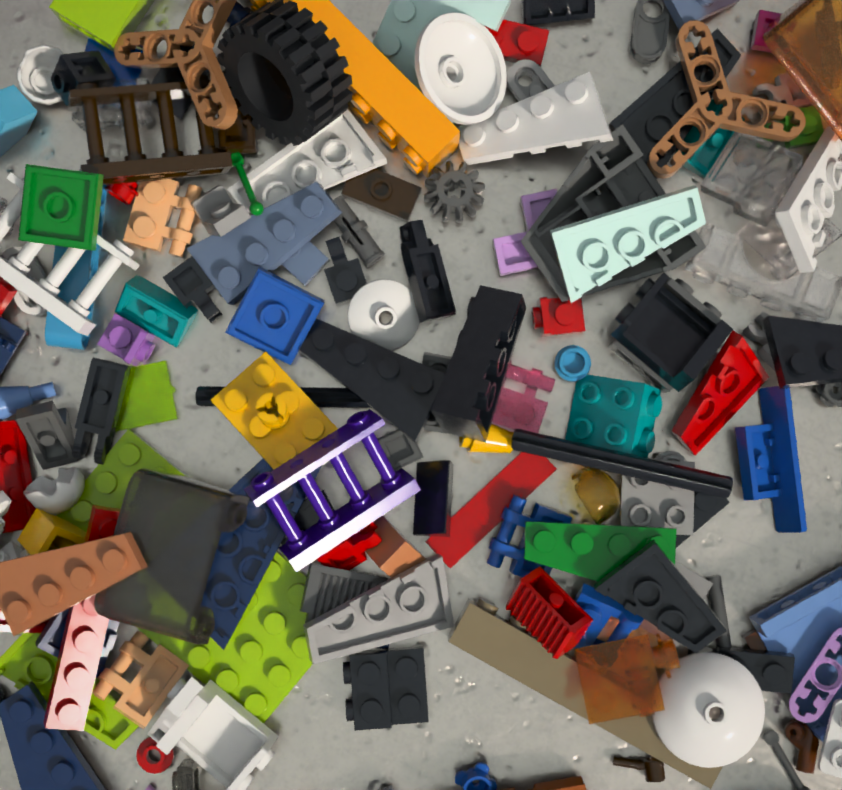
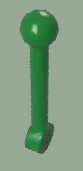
[231,152,264,216]

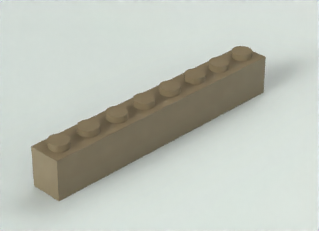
[448,598,723,789]

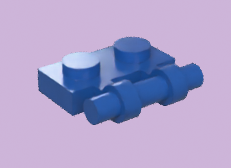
[486,494,573,577]

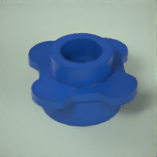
[455,762,497,790]

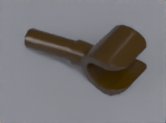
[613,756,665,782]

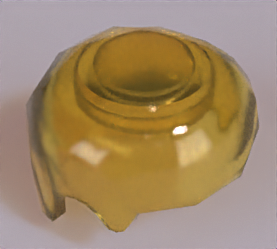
[572,467,621,524]

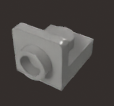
[191,185,251,237]

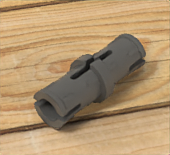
[333,195,385,267]

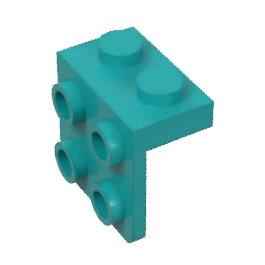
[565,375,662,458]

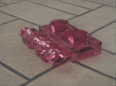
[492,360,555,433]

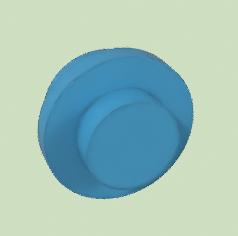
[554,345,591,382]

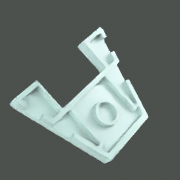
[372,0,511,125]

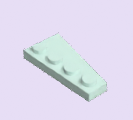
[550,185,706,303]

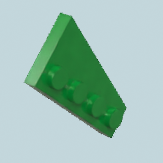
[523,521,677,581]

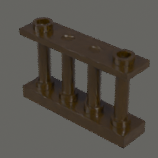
[68,75,233,185]

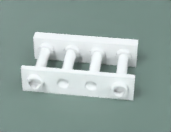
[0,172,140,336]

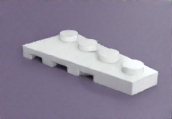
[227,109,387,216]

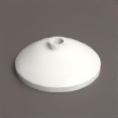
[414,13,507,125]
[651,652,765,768]

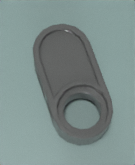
[630,0,670,64]

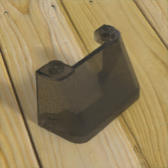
[94,468,250,644]

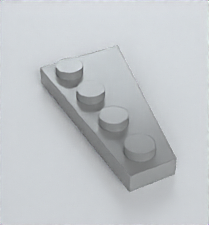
[303,554,454,664]

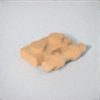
[123,179,202,258]
[92,631,189,729]

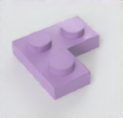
[492,189,557,276]

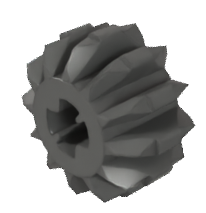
[424,161,485,223]

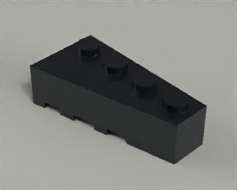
[431,285,526,443]

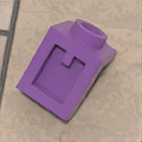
[97,313,155,367]

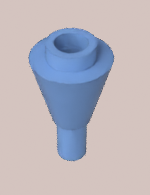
[0,381,57,422]

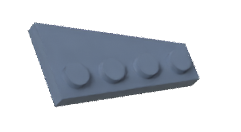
[187,182,343,305]

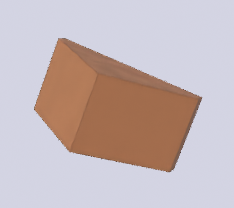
[365,516,426,578]

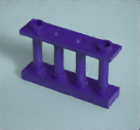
[243,409,421,572]

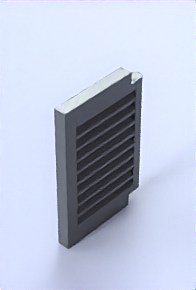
[300,563,390,623]

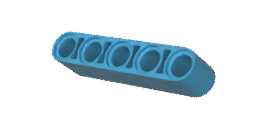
[45,185,107,350]

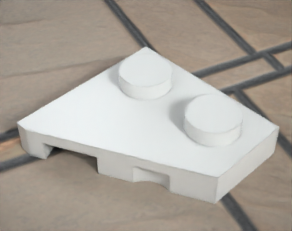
[147,677,204,743]

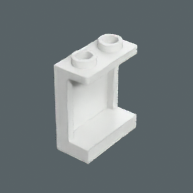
[156,679,279,790]

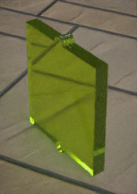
[115,361,178,432]

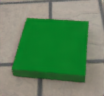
[18,164,104,251]

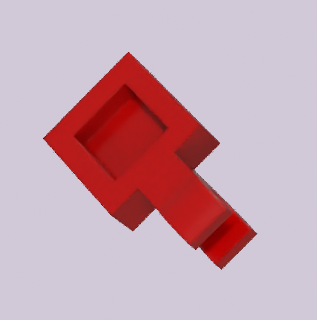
[317,522,382,571]

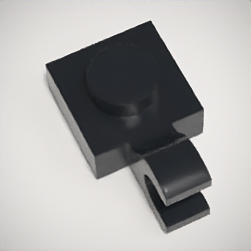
[324,237,367,305]
[163,256,223,323]

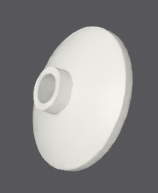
[348,279,419,351]

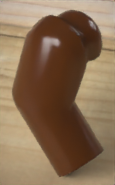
[784,719,819,774]

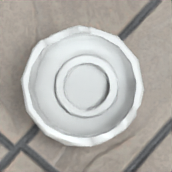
[17,45,64,106]
[23,467,85,515]

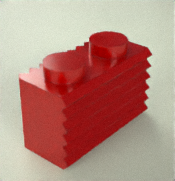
[506,567,593,659]

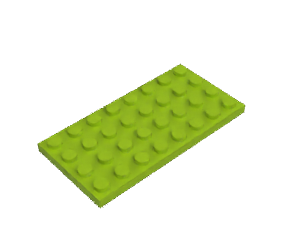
[56,429,312,723]

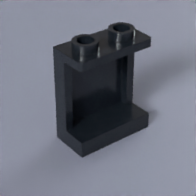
[610,273,733,392]

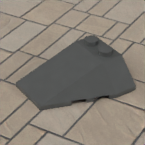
[521,124,707,302]

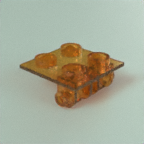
[574,634,665,724]

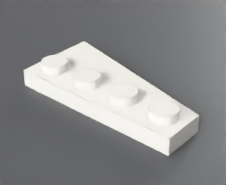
[457,72,613,165]
[775,125,842,273]

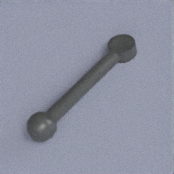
[763,730,810,790]

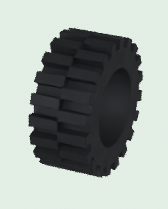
[217,0,353,146]

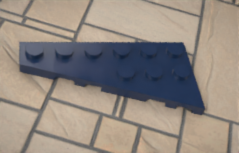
[146,459,323,650]
[0,681,106,790]

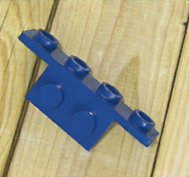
[735,386,807,533]

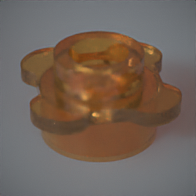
[651,633,681,679]

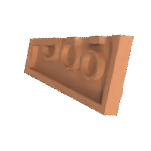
[0,532,148,636]

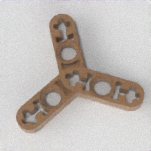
[114,0,238,130]
[647,20,806,179]

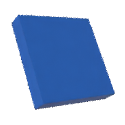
[225,267,324,365]

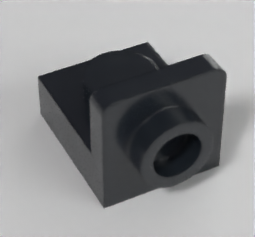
[51,50,116,106]

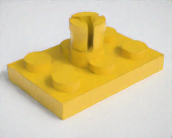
[211,352,338,470]

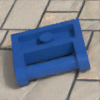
[573,583,644,668]

